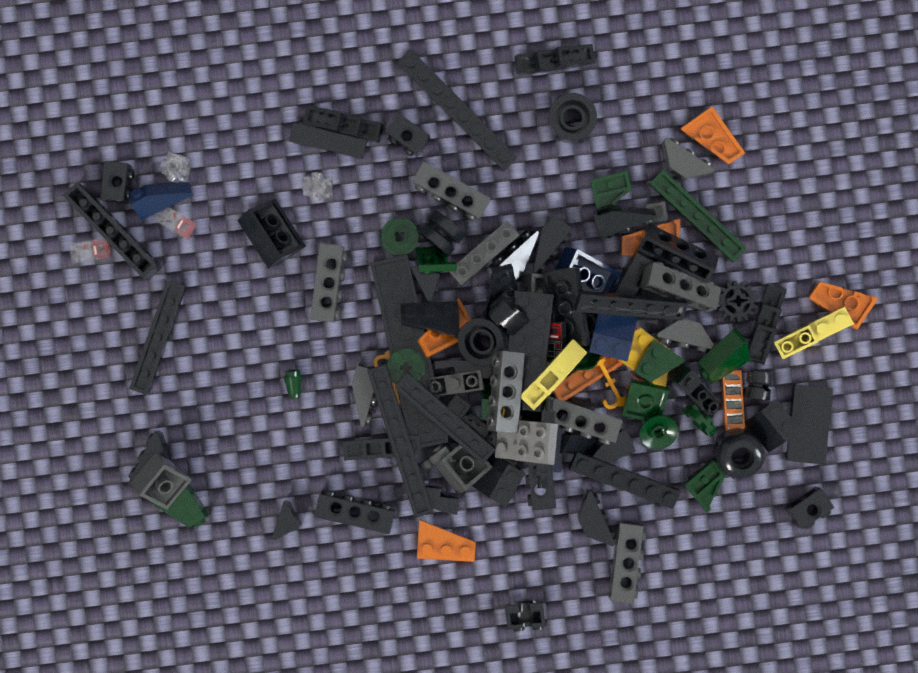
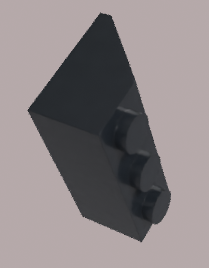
[237,199,306,269]

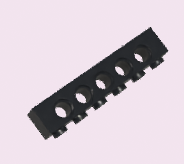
[63,182,162,280]

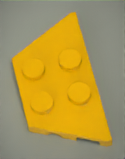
[619,328,670,387]

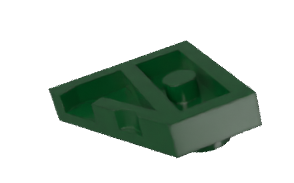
[589,171,632,210]
[416,247,457,273]
[632,340,685,383]
[683,459,726,513]

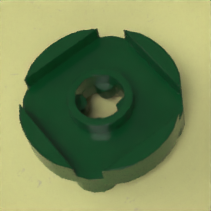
[381,218,419,256]
[387,348,425,385]
[682,402,717,437]

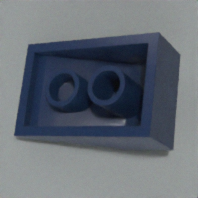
[555,247,620,293]
[588,314,638,362]

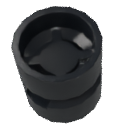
[744,371,773,400]

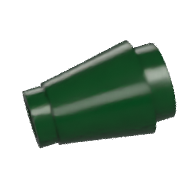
[283,370,302,398]

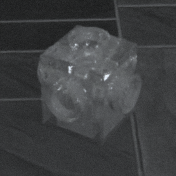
[161,151,191,183]
[302,172,333,201]

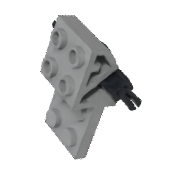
[495,398,558,489]

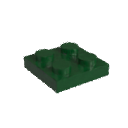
[621,379,669,421]

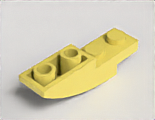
[774,307,854,359]
[521,339,587,410]

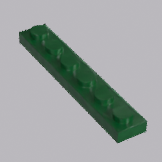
[649,170,747,263]

